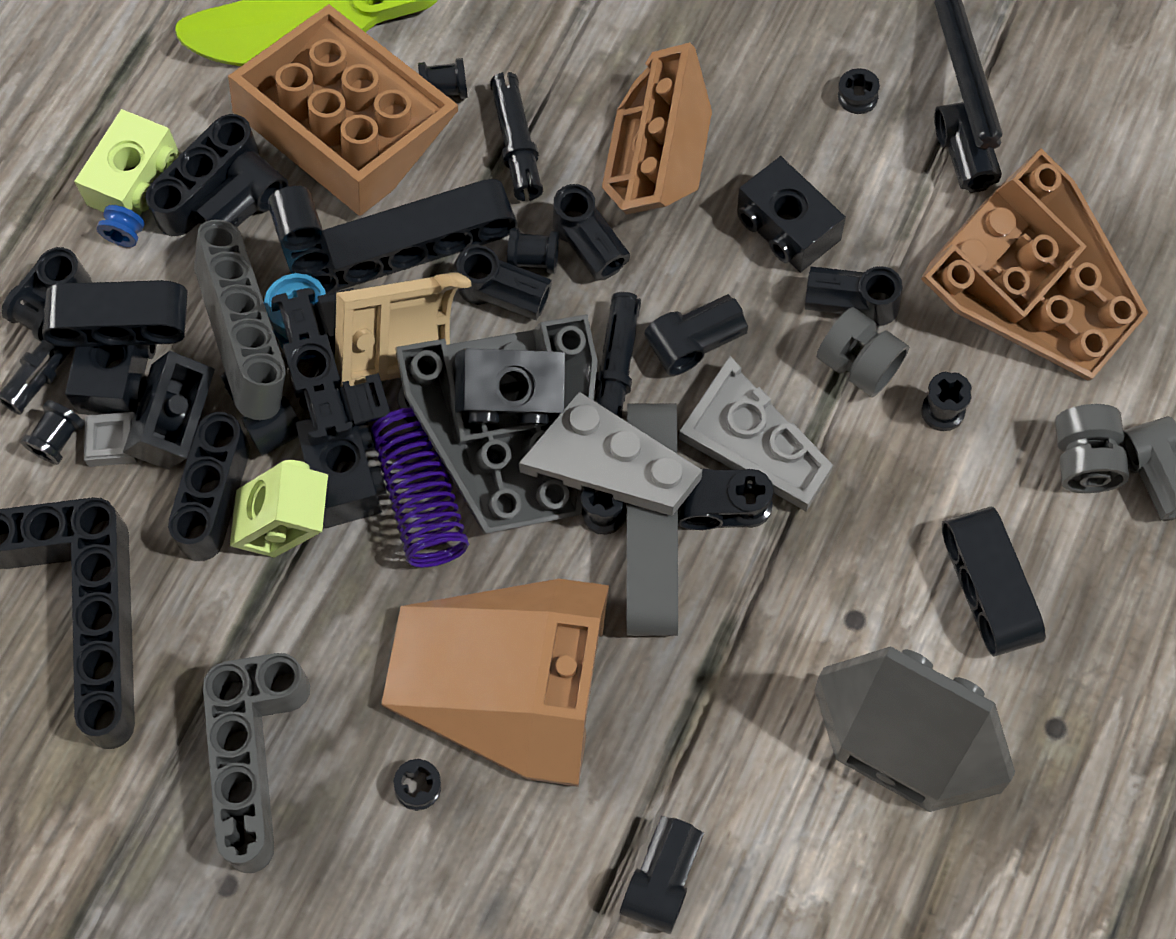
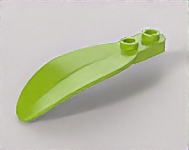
[175,0,438,66]

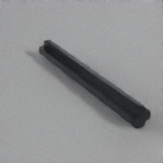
[934,0,1003,151]

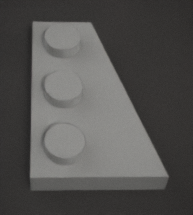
[679,356,833,512]
[519,392,702,516]

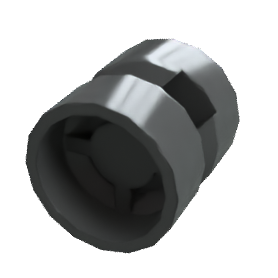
[816,307,910,398]
[1055,404,1129,493]

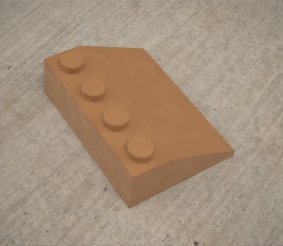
[228,4,458,216]

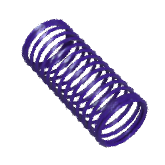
[370,408,470,567]

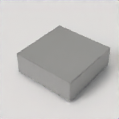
[84,412,137,467]

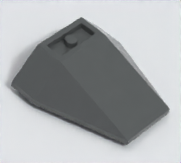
[395,314,598,534]
[814,646,1015,812]

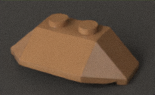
[602,42,712,215]

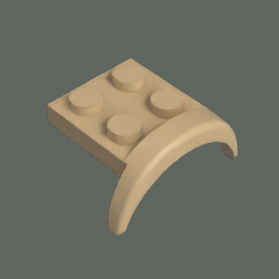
[335,272,471,387]

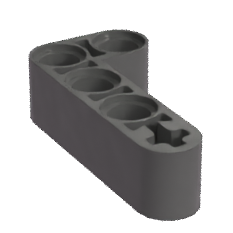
[203,653,310,873]

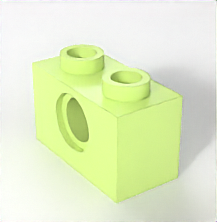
[74,109,179,216]
[230,460,328,558]

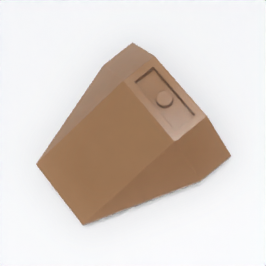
[921,148,1149,381]
[381,579,609,787]

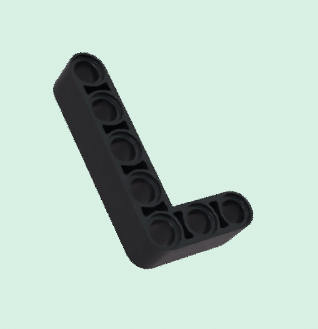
[268,179,518,294]
[0,497,135,749]

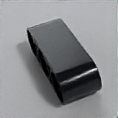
[145,114,260,236]
[42,280,188,347]
[168,412,250,561]
[941,506,1046,657]

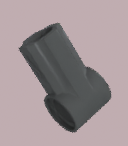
[1119,416,1176,520]

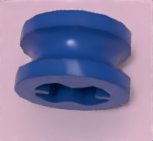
[96,205,145,247]

